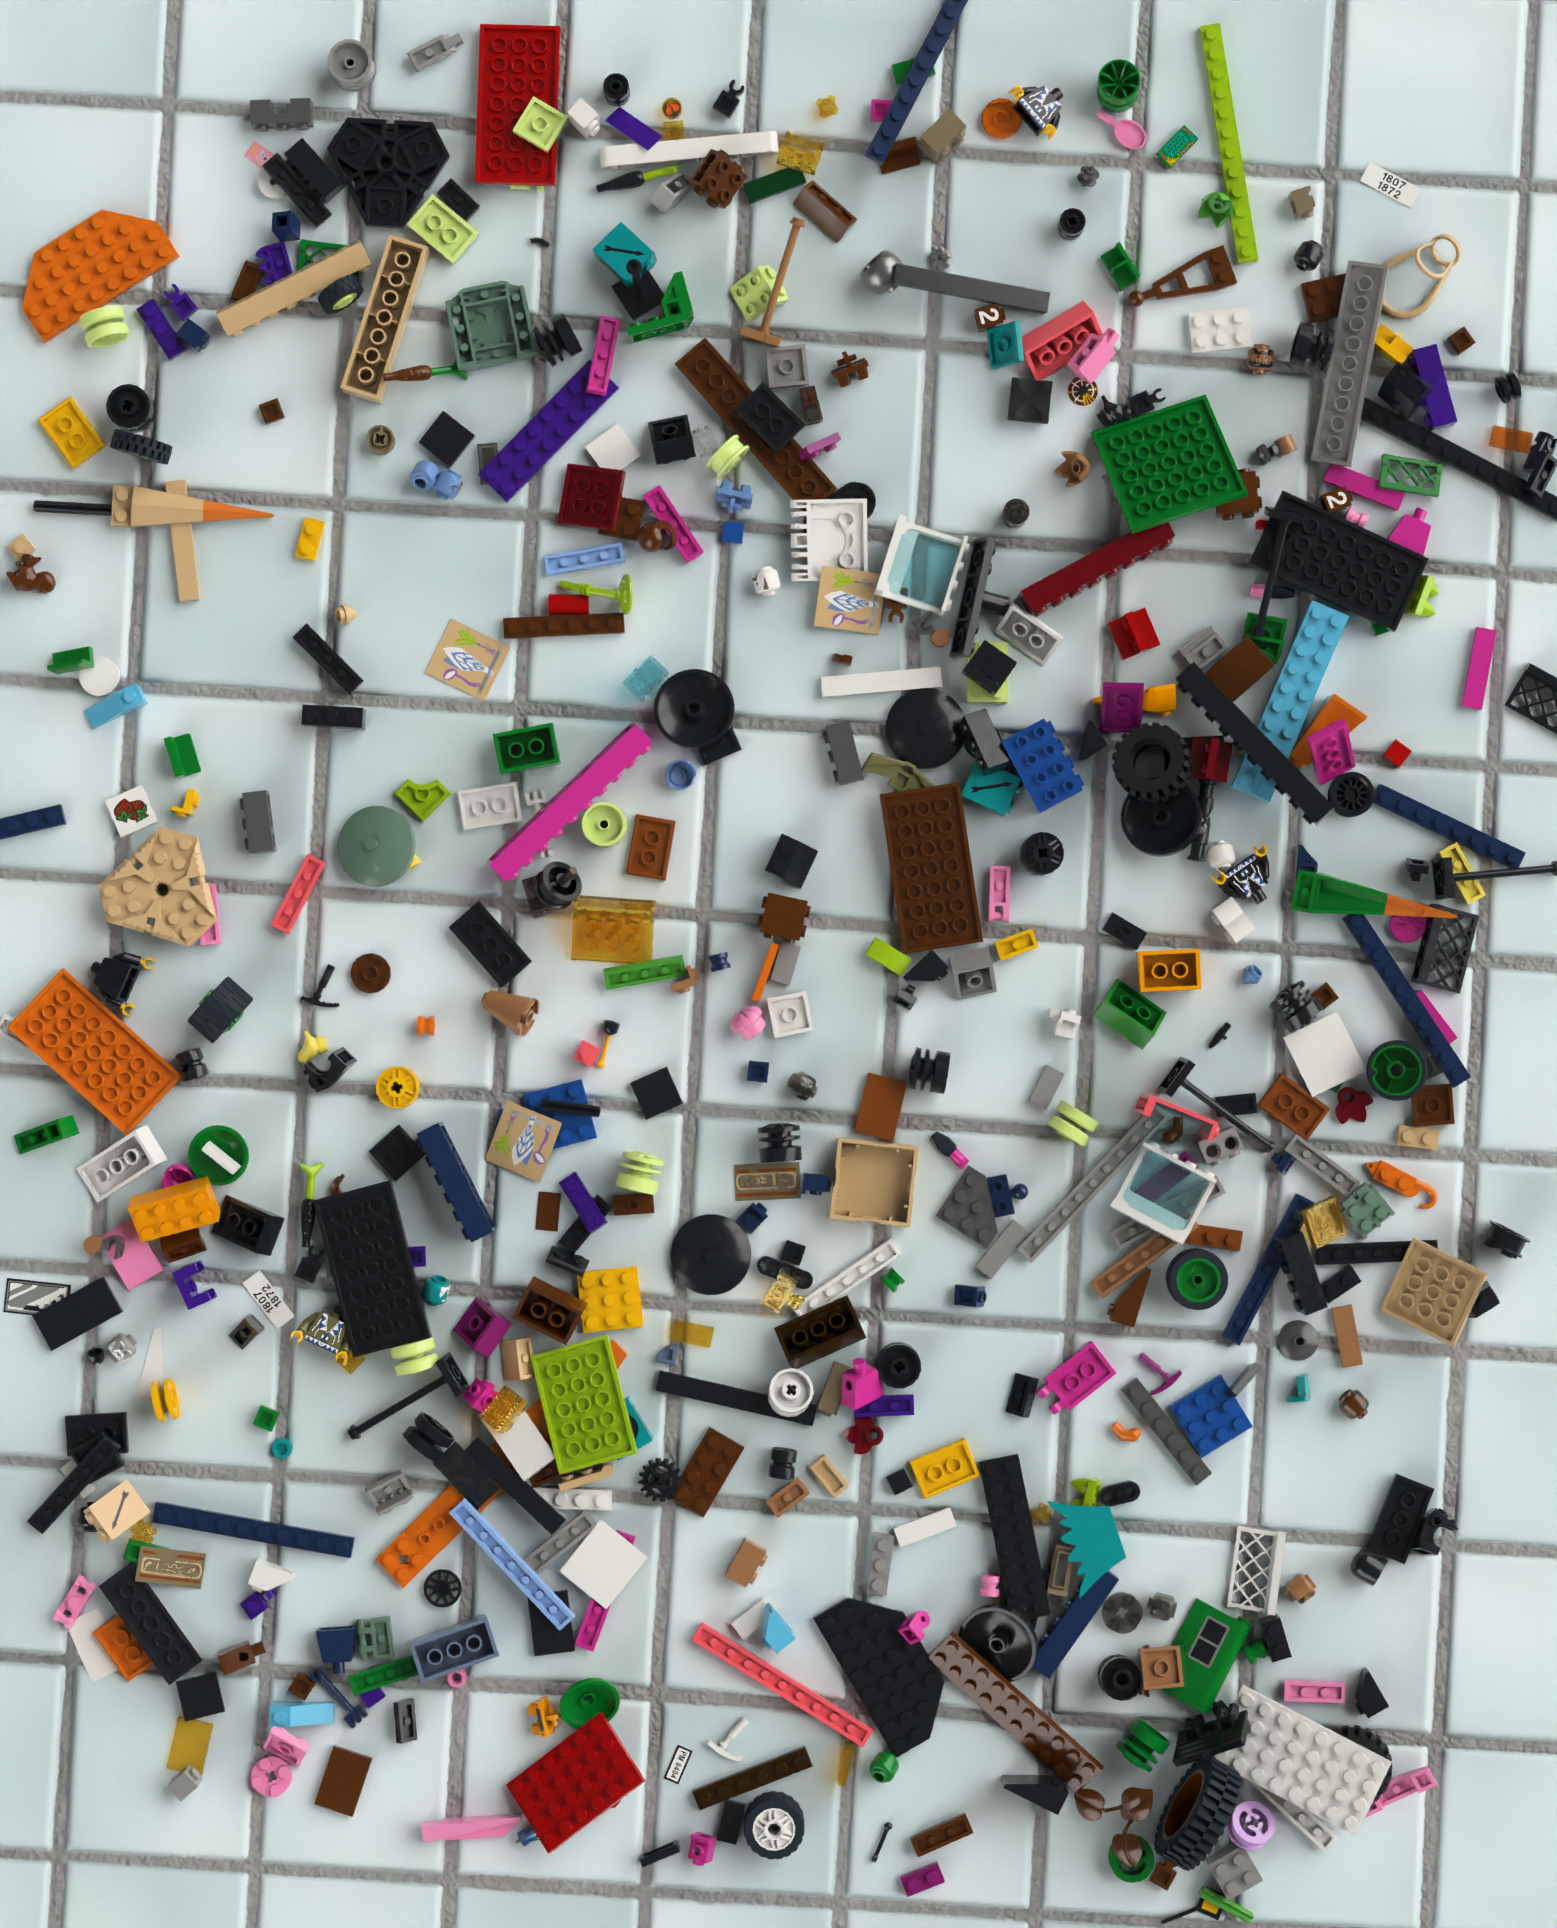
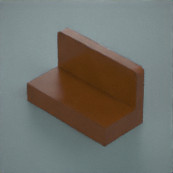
[879,137,920,175]
[160,1227,207,1263]

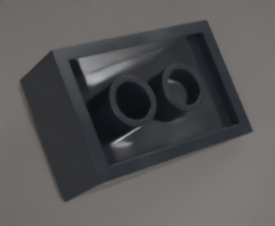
[212,1195,285,1256]
[1001,1775,1069,1815]

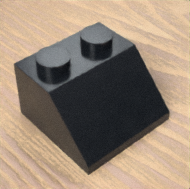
[1377,362,1434,420]
[648,414,696,465]
[765,834,818,888]

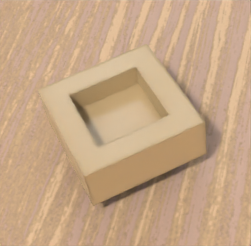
[7,534,36,563]

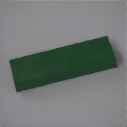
[743,163,806,204]

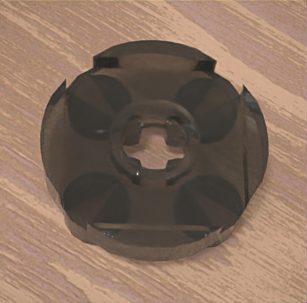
[1101,1592,1143,1634]

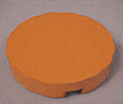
[981,98,1021,140]

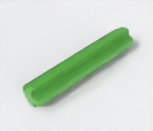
[1198,1886,1254,1923]

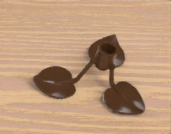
[1074,1787,1153,1867]

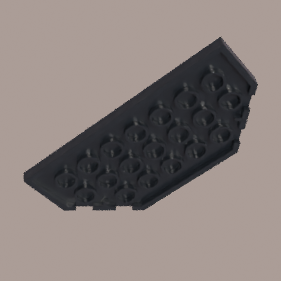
[813,1597,944,1758]

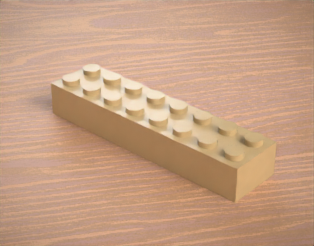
[340,234,430,404]

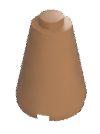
[481,990,540,1036]

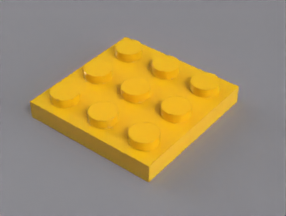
[577,1266,644,1333]

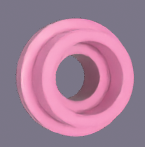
[446,1669,467,1688]

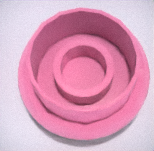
[730,1005,766,1040]

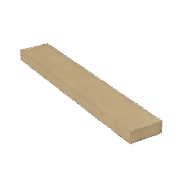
[165,479,201,602]

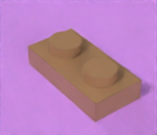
[766,1476,810,1518]

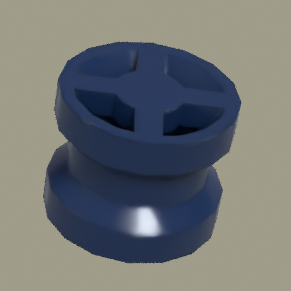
[708,952,731,972]

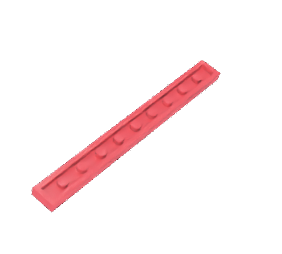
[691,1622,873,1747]

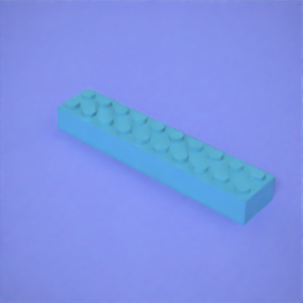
[1230,600,1349,803]

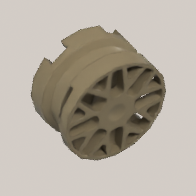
[366,425,395,455]

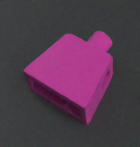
[1387,508,1431,556]
[841,1358,884,1411]

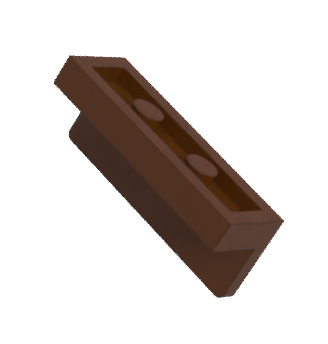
[793,180,858,243]

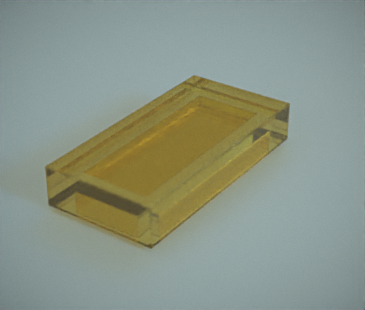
[671,1319,714,1348]
[837,1741,854,1787]

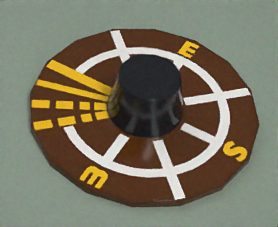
[1068,377,1098,406]

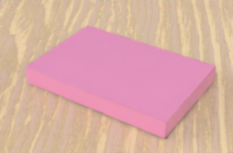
[103,1219,165,1291]

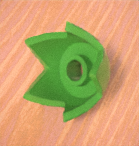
[1198,192,1233,229]

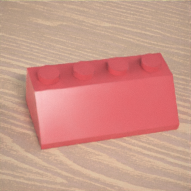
[1022,301,1102,381]

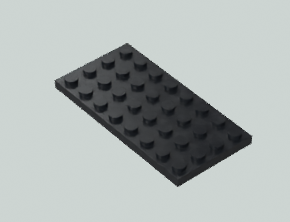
[1248,491,1429,632]
[313,1180,432,1357]

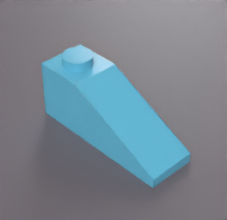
[85,683,148,729]
[270,1701,334,1727]

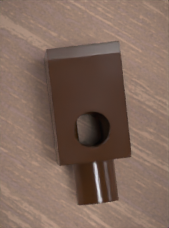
[218,1640,266,1675]

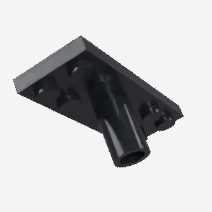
[949,536,1010,659]

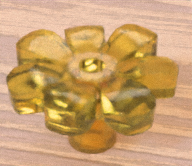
[131,1520,157,1543]

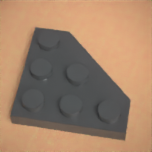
[936,1165,998,1249]

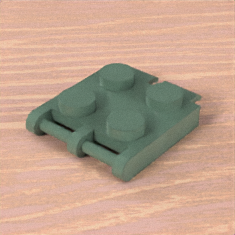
[1340,1182,1395,1240]

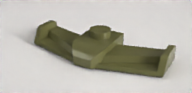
[861,752,934,791]

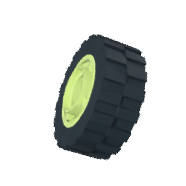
[317,274,364,315]

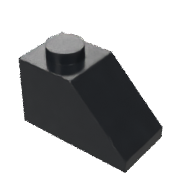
[902,950,949,981]
[1355,1667,1389,1718]

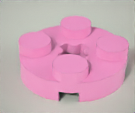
[251,1755,292,1797]

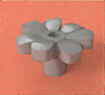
[930,245,952,270]

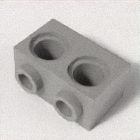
[1195,1126,1244,1166]

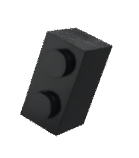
[1257,1613,1292,1663]

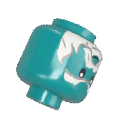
[421,1275,451,1306]

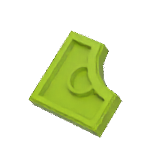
[394,779,451,822]

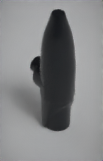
[1209,1022,1231,1049]

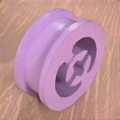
[1227,1801,1275,1851]

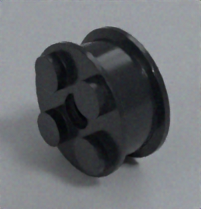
[1481,1220,1530,1259]

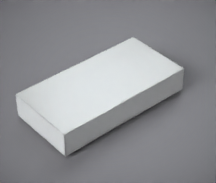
[202,1141,241,1175]
[731,1598,767,1640]

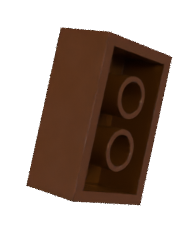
[512,1276,588,1345]

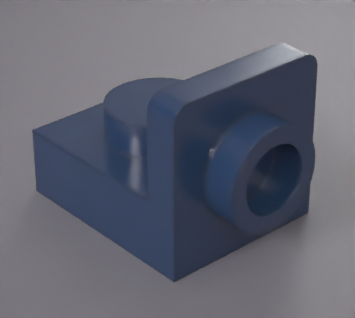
[737,1202,768,1234]
[954,1284,987,1307]

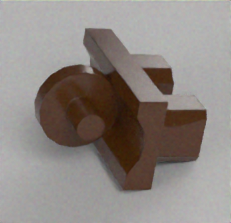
[831,351,869,388]

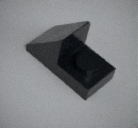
[229,1314,264,1350]

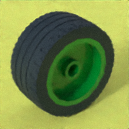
[1166,1248,1228,1310]

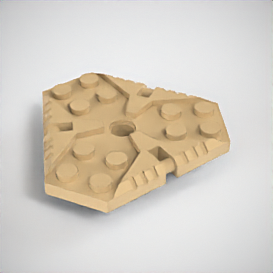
[98,826,218,947]

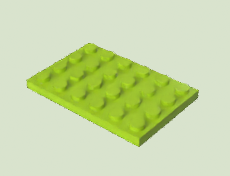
[530,1335,638,1475]

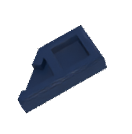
[1295,845,1318,882]

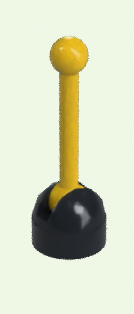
[597,1020,620,1068]

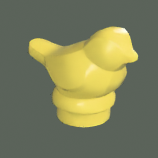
[297,1031,328,1064]

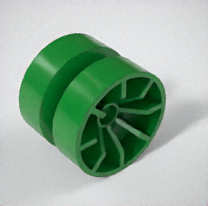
[1097,59,1140,112]

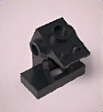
[303,1047,358,1092]
[1411,1508,1458,1556]

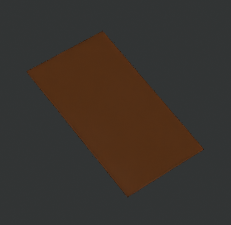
[535,1191,561,1231]

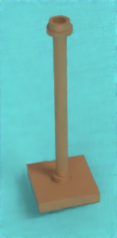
[740,217,805,347]

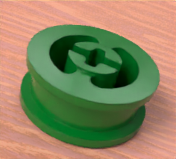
[1108,1834,1155,1883]

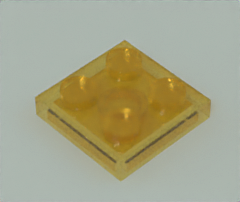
[1301,1196,1347,1249]

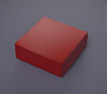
[1383,739,1412,768]

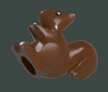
[6,554,56,594]

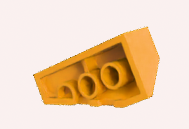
[1091,684,1176,717]

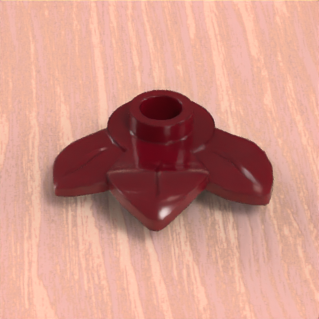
[1335,1087,1373,1124]
[843,1417,884,1454]

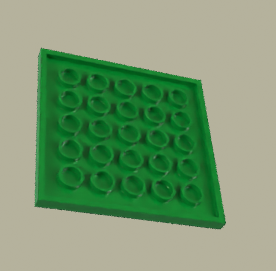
[1091,394,1248,534]

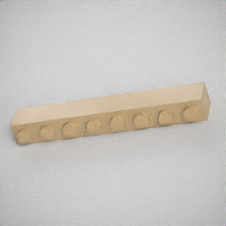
[216,239,371,337]

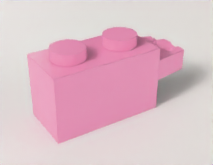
[1067,328,1120,384]

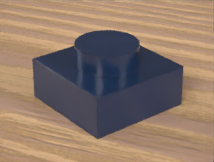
[747,1061,769,1083]

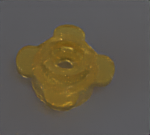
[816,95,839,118]

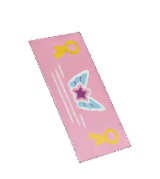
[244,141,274,168]

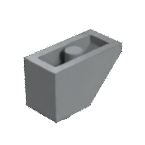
[650,171,693,214]

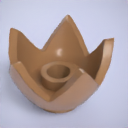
[1055,451,1090,487]

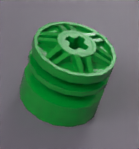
[1116,1718,1170,1772]

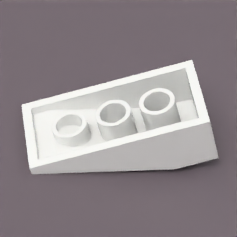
[76,1125,167,1203]

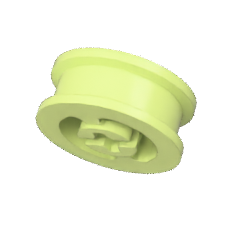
[706,434,750,479]

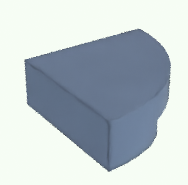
[655,1344,678,1365]

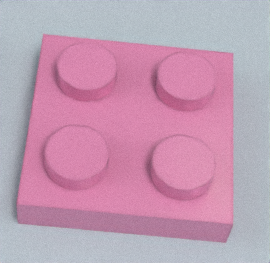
[263,1726,309,1767]

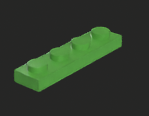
[603,954,686,990]

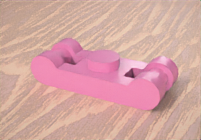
[52,1574,97,1630]

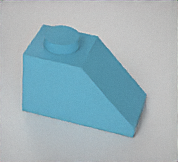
[761,1602,796,1653]

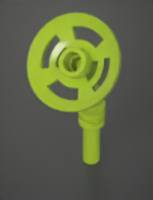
[559,574,632,615]

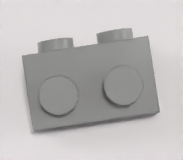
[365,1469,414,1516]

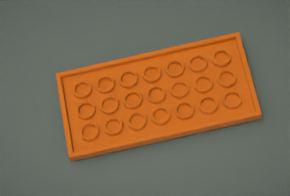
[7,968,182,1136]

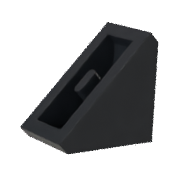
[1078,720,1108,762]

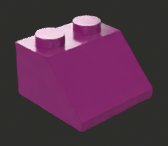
[453,1297,512,1357]

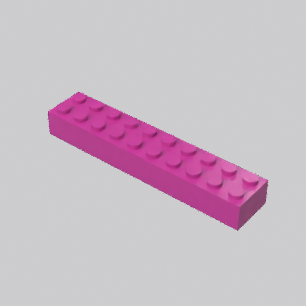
[487,722,652,882]

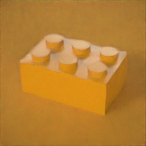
[1136,949,1201,992]

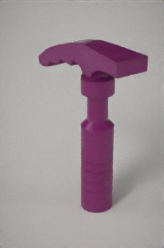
[1138,1352,1182,1395]

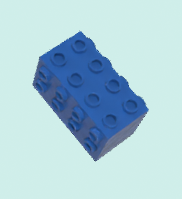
[1001,719,1084,813]

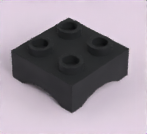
[1007,377,1053,424]

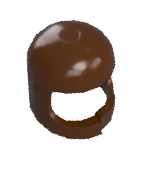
[637,520,677,552]

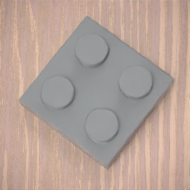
[765,344,809,389]

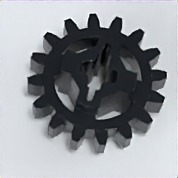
[638,1458,683,1502]

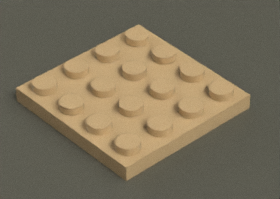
[1380,1238,1488,1347]

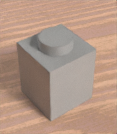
[167,1764,203,1801]

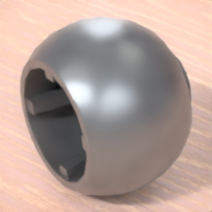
[860,250,902,295]

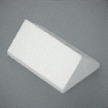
[994,603,1063,665]

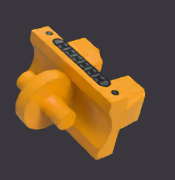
[527,1696,561,1738]

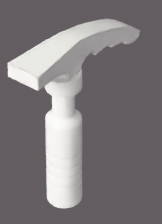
[707,1717,749,1761]

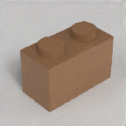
[725,1537,768,1587]

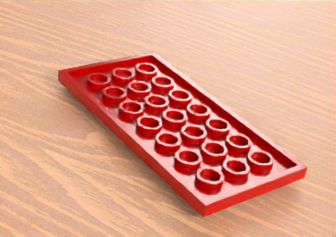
[475,24,561,186]

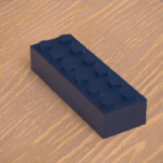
[416,1122,496,1243]

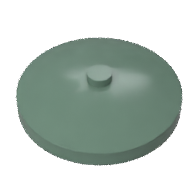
[337,806,416,887]

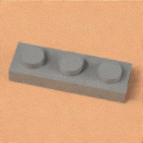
[866,1532,895,1596]

